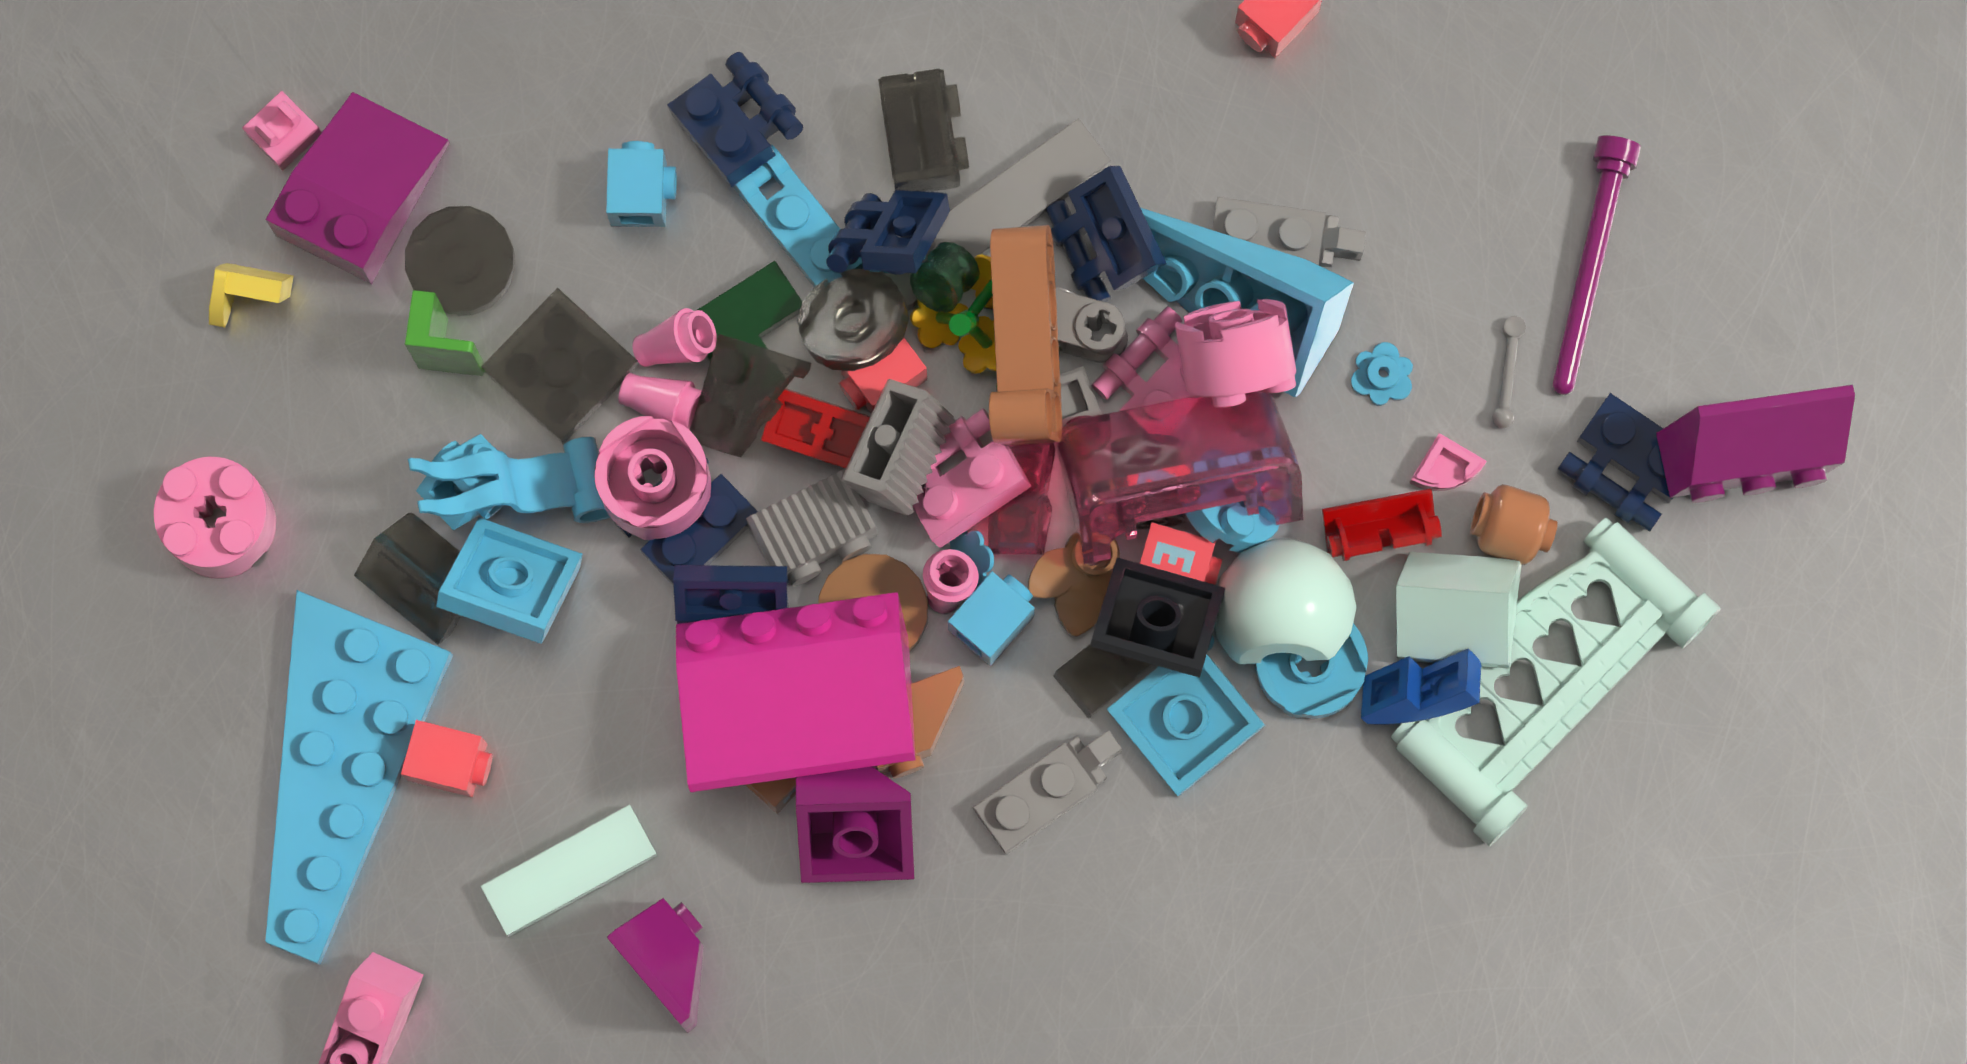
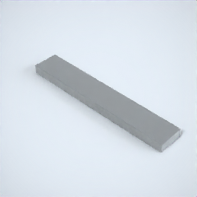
[813,118,1111,355]

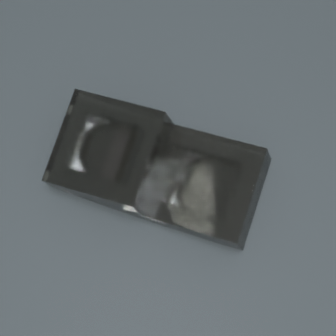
[1053,644,1153,719]

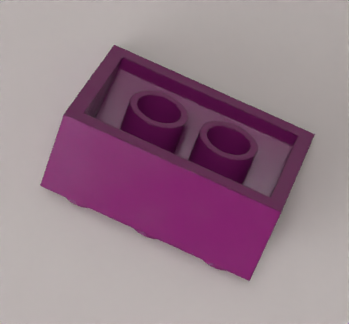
[1656,385,1855,503]

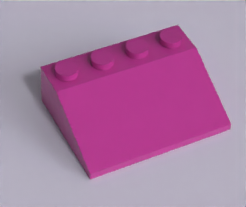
[676,592,916,792]

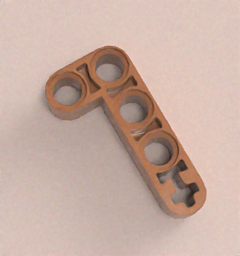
[989,225,1063,446]

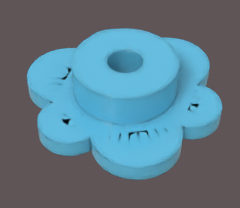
[1351,342,1413,406]
[950,531,994,589]

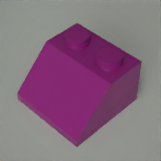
[796,766,914,883]

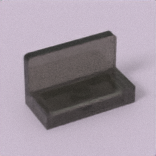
[354,513,461,645]

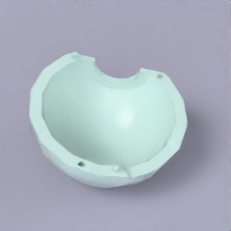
[1215,538,1357,664]

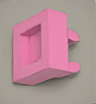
[242,91,322,171]

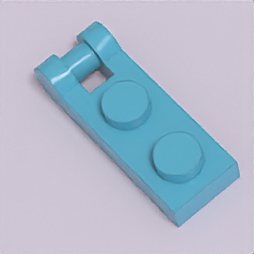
[733,144,863,298]

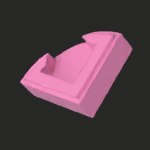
[1410,433,1487,491]

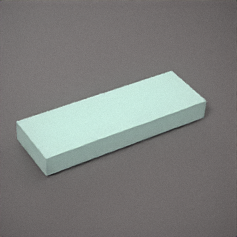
[481,805,658,937]

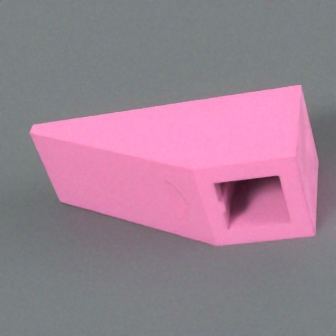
[318,952,424,1064]

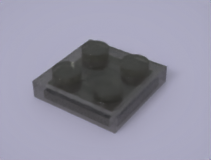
[481,287,639,445]

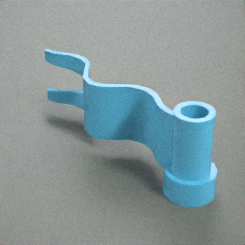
[408,437,610,523]

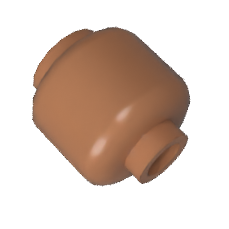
[1470,484,1558,565]

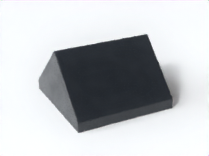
[1090,557,1225,678]

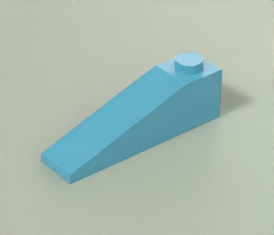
[1141,208,1354,397]

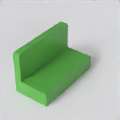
[405,290,485,376]

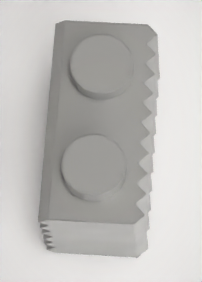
[841,379,955,516]
[746,469,877,587]

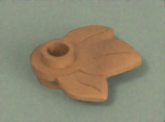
[1028,526,1120,637]

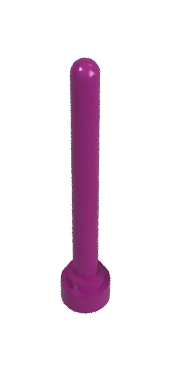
[1553,135,1641,395]

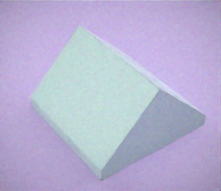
[1396,552,1521,669]

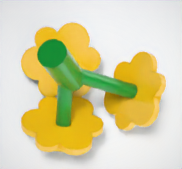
[910,254,996,374]

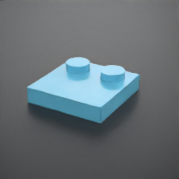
[436,517,583,644]
[1107,654,1266,796]

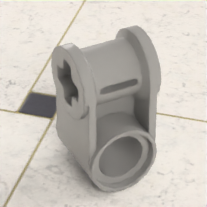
[1056,286,1128,363]

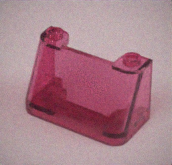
[1056,390,1303,564]

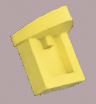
[209,263,294,328]

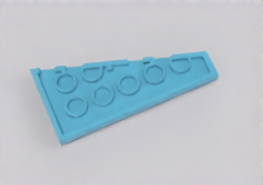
[265,590,453,965]

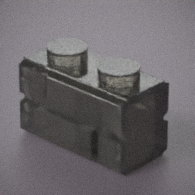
[878,68,969,192]

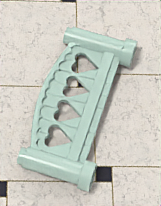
[1391,518,1721,847]

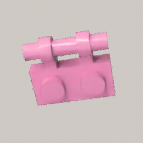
[1091,306,1211,451]
[912,408,1032,548]

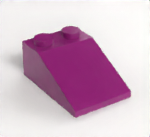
[265,92,450,284]

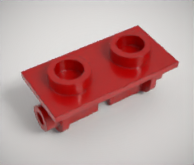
[1322,489,1442,561]

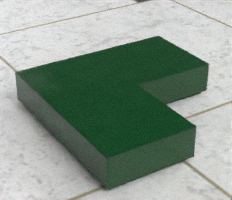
[697,261,806,413]

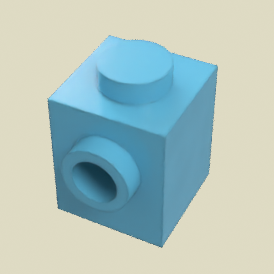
[606,141,677,227]
[948,571,1035,666]

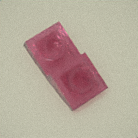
[988,443,1056,555]

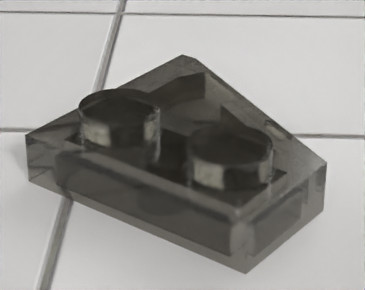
[690,334,812,457]

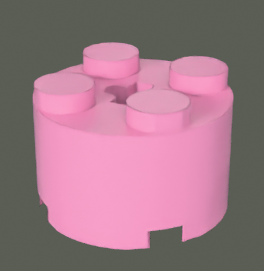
[1175,299,1296,407]
[595,416,711,540]
[154,457,276,579]

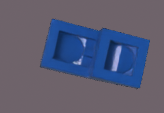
[1361,648,1481,724]

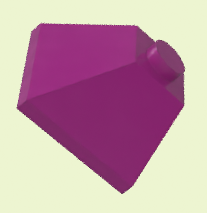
[607,898,704,1033]

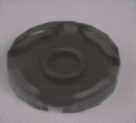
[405,206,515,316]
[797,268,909,371]

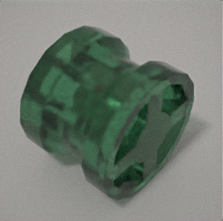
[910,242,980,313]

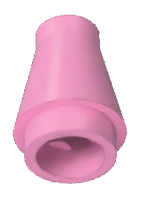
[633,308,717,367]
[618,373,705,432]
[923,549,979,614]

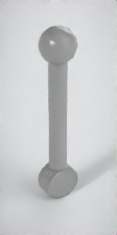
[1492,316,1526,428]

